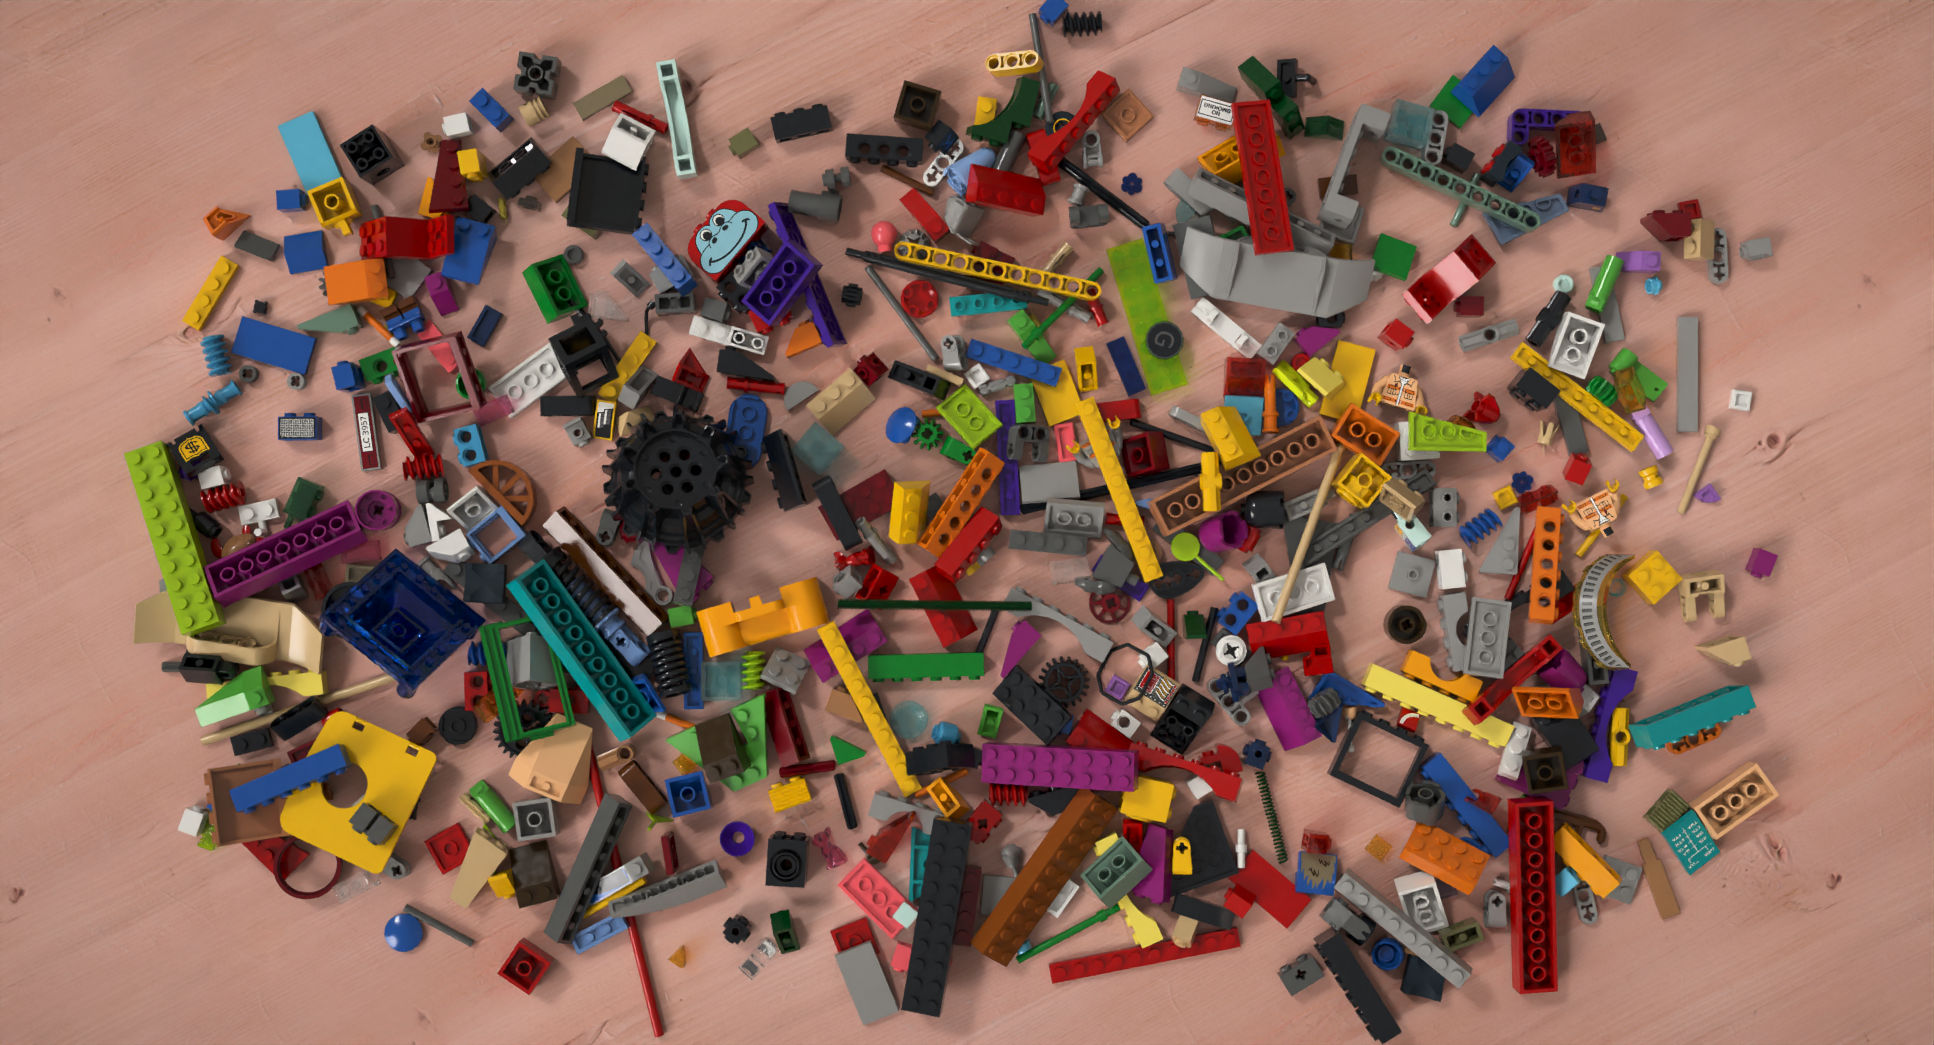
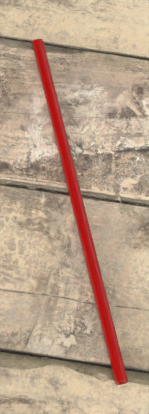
[589,746,664,1037]

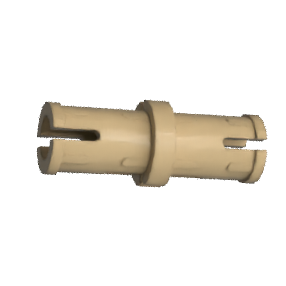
[1040,241,1074,273]

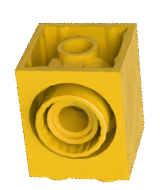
[1331,453,1392,509]
[1118,774,1177,823]

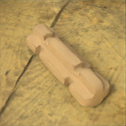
[459,793,491,824]

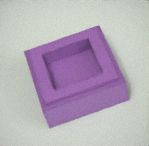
[1104,674,1131,700]

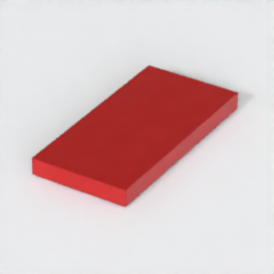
[1228,849,1312,928]

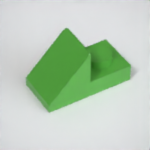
[977,704,1004,739]

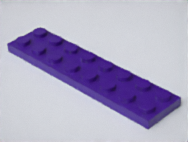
[768,202,847,348]

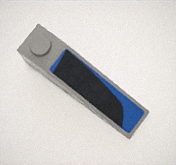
[589,852,656,906]

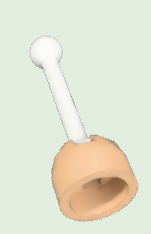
[1342,706,1357,753]

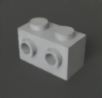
[1429,488,1460,527]

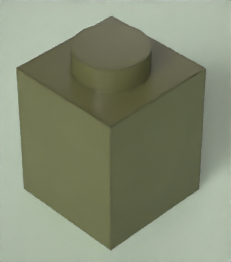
[728,128,760,159]

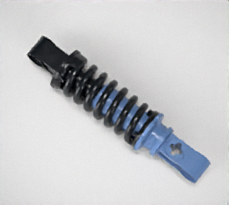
[518,530,650,667]

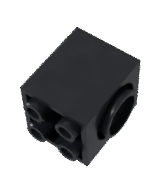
[340,124,405,185]
[765,831,810,888]

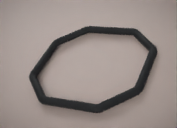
[1096,643,1154,706]

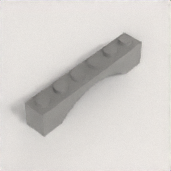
[1004,586,1114,663]

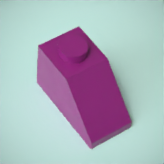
[424,271,460,316]
[1294,326,1340,357]

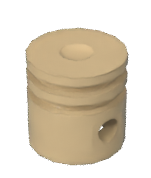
[519,96,550,127]

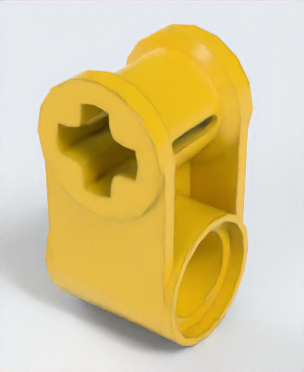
[1172,837,1192,875]

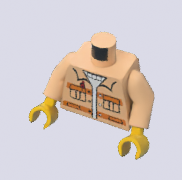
[1367,365,1428,416]
[1562,478,1620,538]

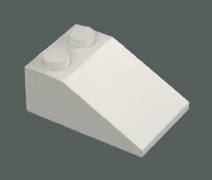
[1547,312,1605,379]
[1394,871,1449,933]

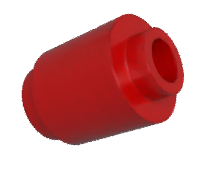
[1237,525,1261,554]

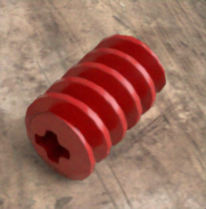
[402,453,444,481]
[200,481,246,513]
[989,783,1028,807]

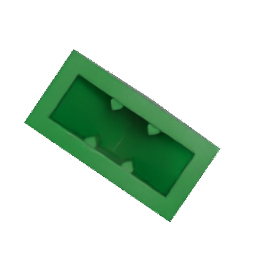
[830,734,867,765]

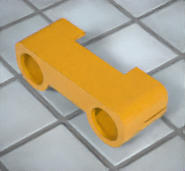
[696,577,831,657]

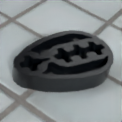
[1149,561,1204,599]

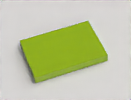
[936,384,1003,450]

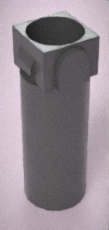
[991,129,1027,172]

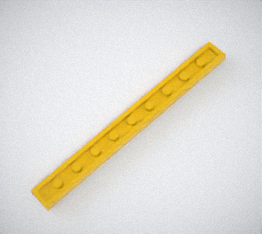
[1075,396,1163,583]
[817,620,922,797]

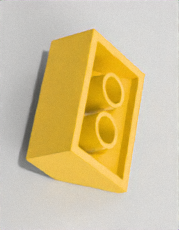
[1201,406,1261,471]
[889,480,931,544]

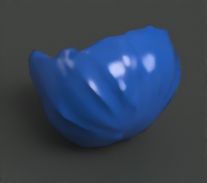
[1371,937,1405,971]

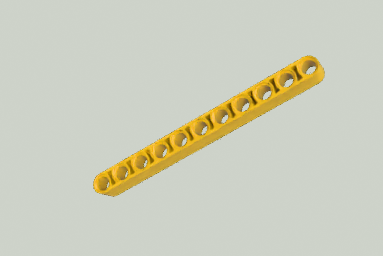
[894,242,1101,301]

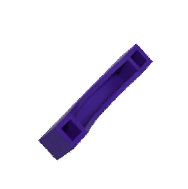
[1580,667,1638,783]

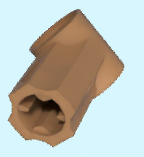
[597,743,637,772]

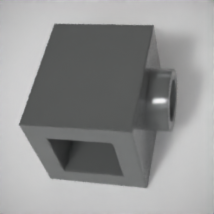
[700,297,732,325]

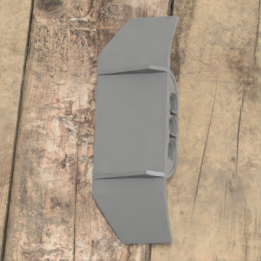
[1179,226,1375,318]

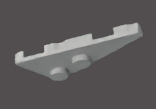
[1479,507,1520,575]

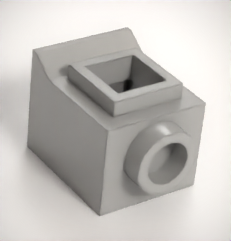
[1739,237,1773,261]

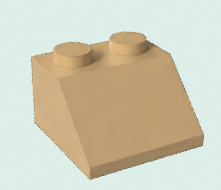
[1694,635,1752,667]

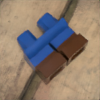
[379,295,426,341]

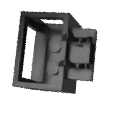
[548,313,619,398]

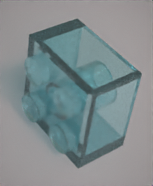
[1383,99,1435,150]
[790,422,846,476]
[701,661,742,701]

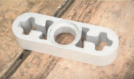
[923,139,963,188]

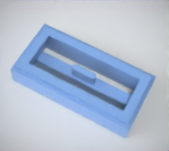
[385,374,412,412]

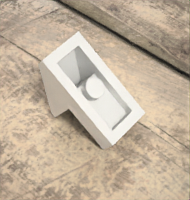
[426,503,454,542]

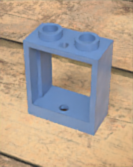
[466,505,527,564]

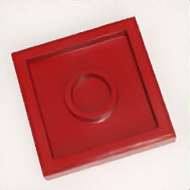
[424,822,470,875]
[830,917,880,954]

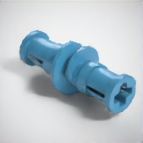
[183,380,243,426]

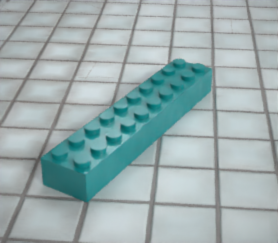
[506,559,657,742]

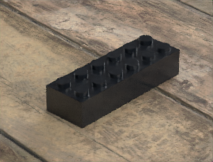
[1313,927,1402,1044]

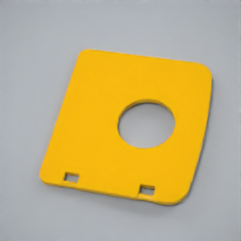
[280,711,437,874]

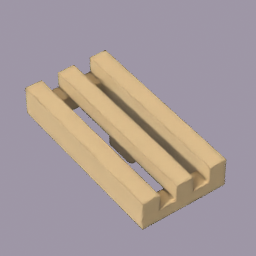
[926,364,964,387]

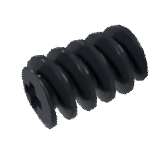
[1062,11,1102,38]

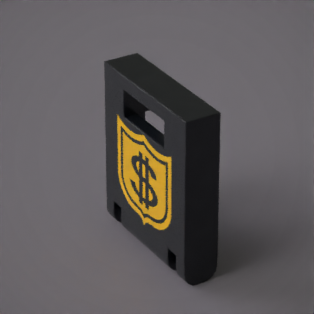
[166,424,224,479]

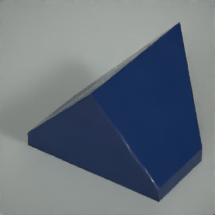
[1314,700,1343,743]

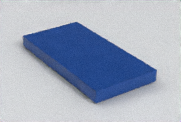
[231,316,317,375]

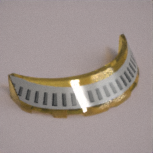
[1572,554,1635,671]

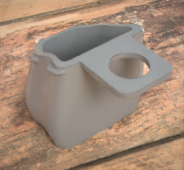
[944,195,985,247]

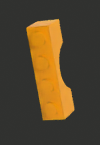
[1400,649,1483,704]

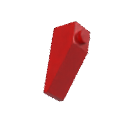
[899,188,950,244]

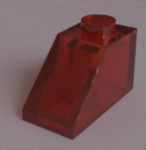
[1301,828,1332,854]

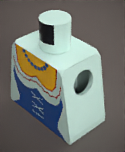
[1392,512,1432,552]

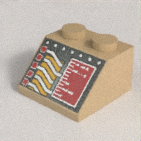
[1124,664,1180,721]

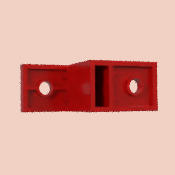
[359,214,454,261]
[1402,234,1496,324]

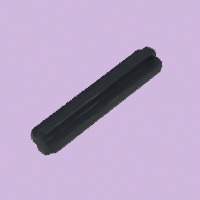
[834,773,857,830]

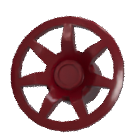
[1089,591,1131,624]

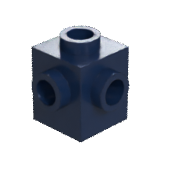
[1242,739,1272,770]

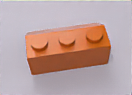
[1329,403,1400,466]
[1512,686,1584,719]

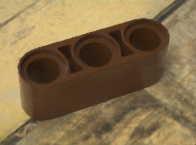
[618,760,668,815]

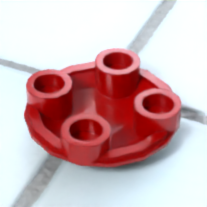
[901,280,939,318]

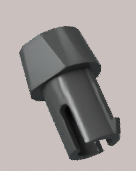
[788,189,842,223]

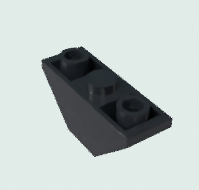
[1028,787,1079,816]

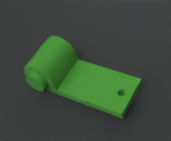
[1608,348,1668,402]

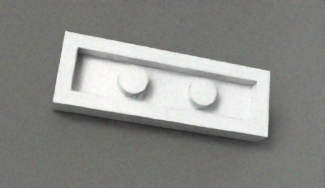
[1497,721,1532,781]

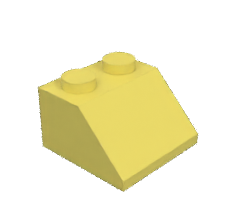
[1297,357,1346,401]

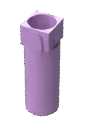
[1627,403,1674,460]

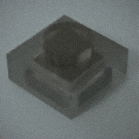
[518,196,542,212]

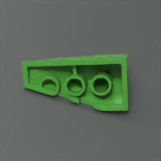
[195,665,275,727]

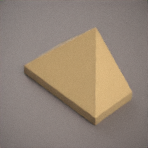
[615,405,655,437]

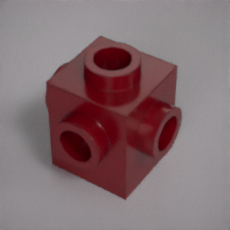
[853,352,889,387]

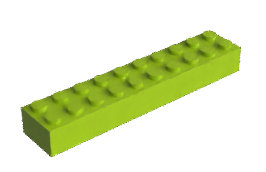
[124,441,226,637]

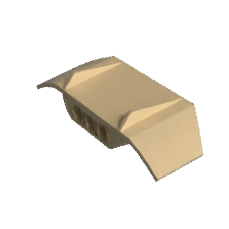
[133,590,325,674]

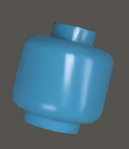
[931,721,961,745]

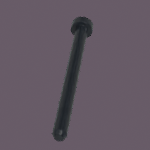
[1130,419,1215,452]

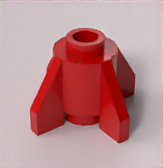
[1463,391,1500,424]

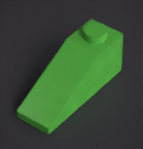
[1007,309,1057,364]

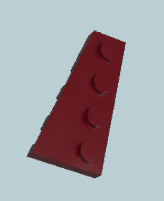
[429,139,469,213]

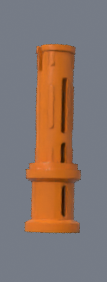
[1262,375,1279,434]

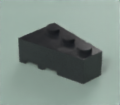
[905,740,975,776]

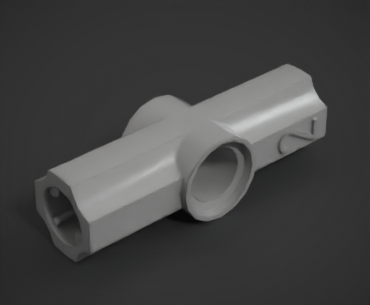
[1458,319,1519,352]

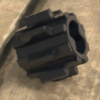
[841,283,863,307]

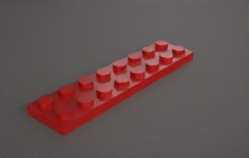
[1231,99,1294,256]

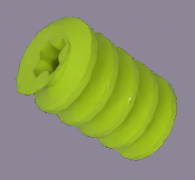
[741,651,766,690]

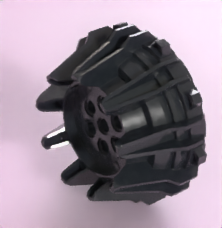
[602,404,754,555]

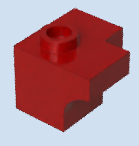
[1302,643,1334,676]

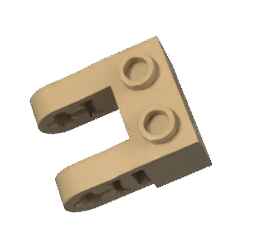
[1678,570,1725,623]

